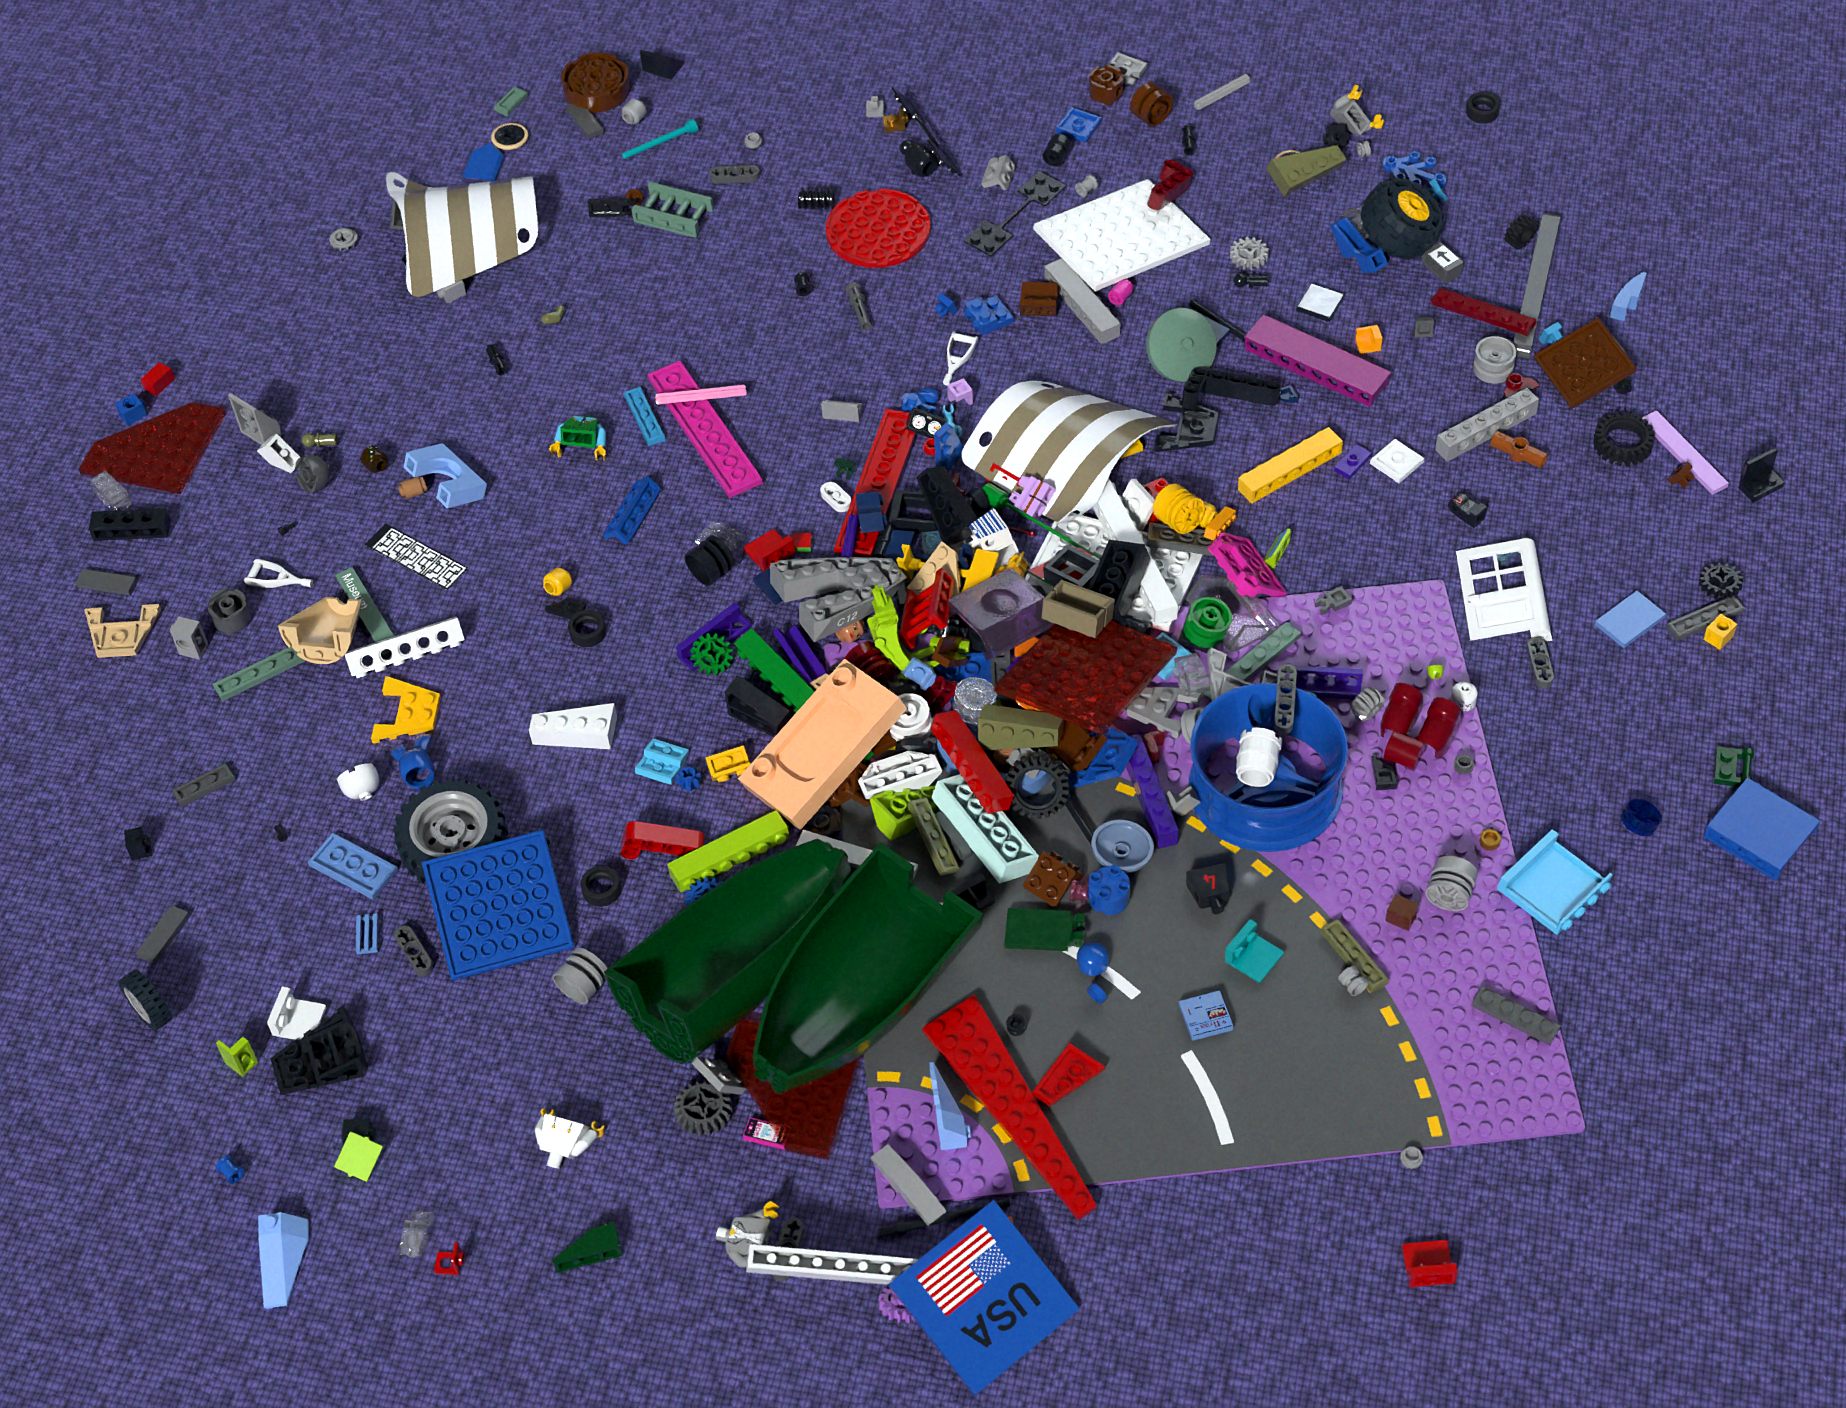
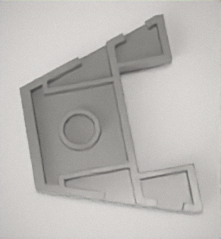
[1207,648,1278,701]
[1127,687,1204,738]

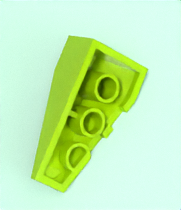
[870,786,941,841]

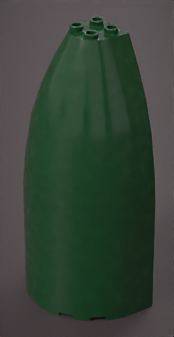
[603,838,853,1064]
[753,842,983,1094]

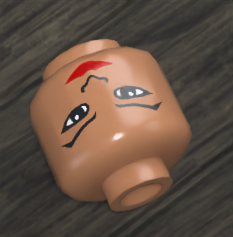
[835,619,865,643]

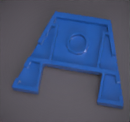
[1068,722,1138,789]

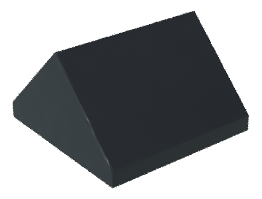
[640,50,684,80]

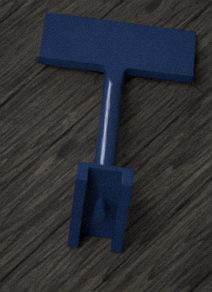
[884,530,974,570]

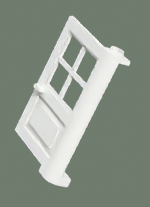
[1456,538,1552,642]

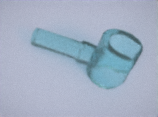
[1497,551,1519,567]

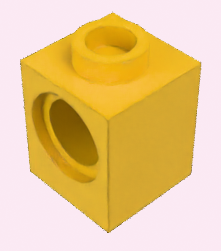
[1703,614,1737,650]

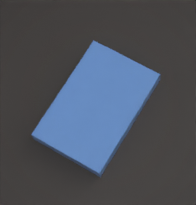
[1595,591,1666,648]

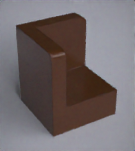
[1386,895,1419,931]

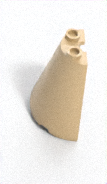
[278,597,362,664]

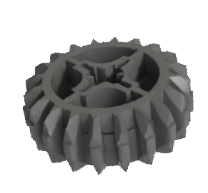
[673,1079,733,1137]

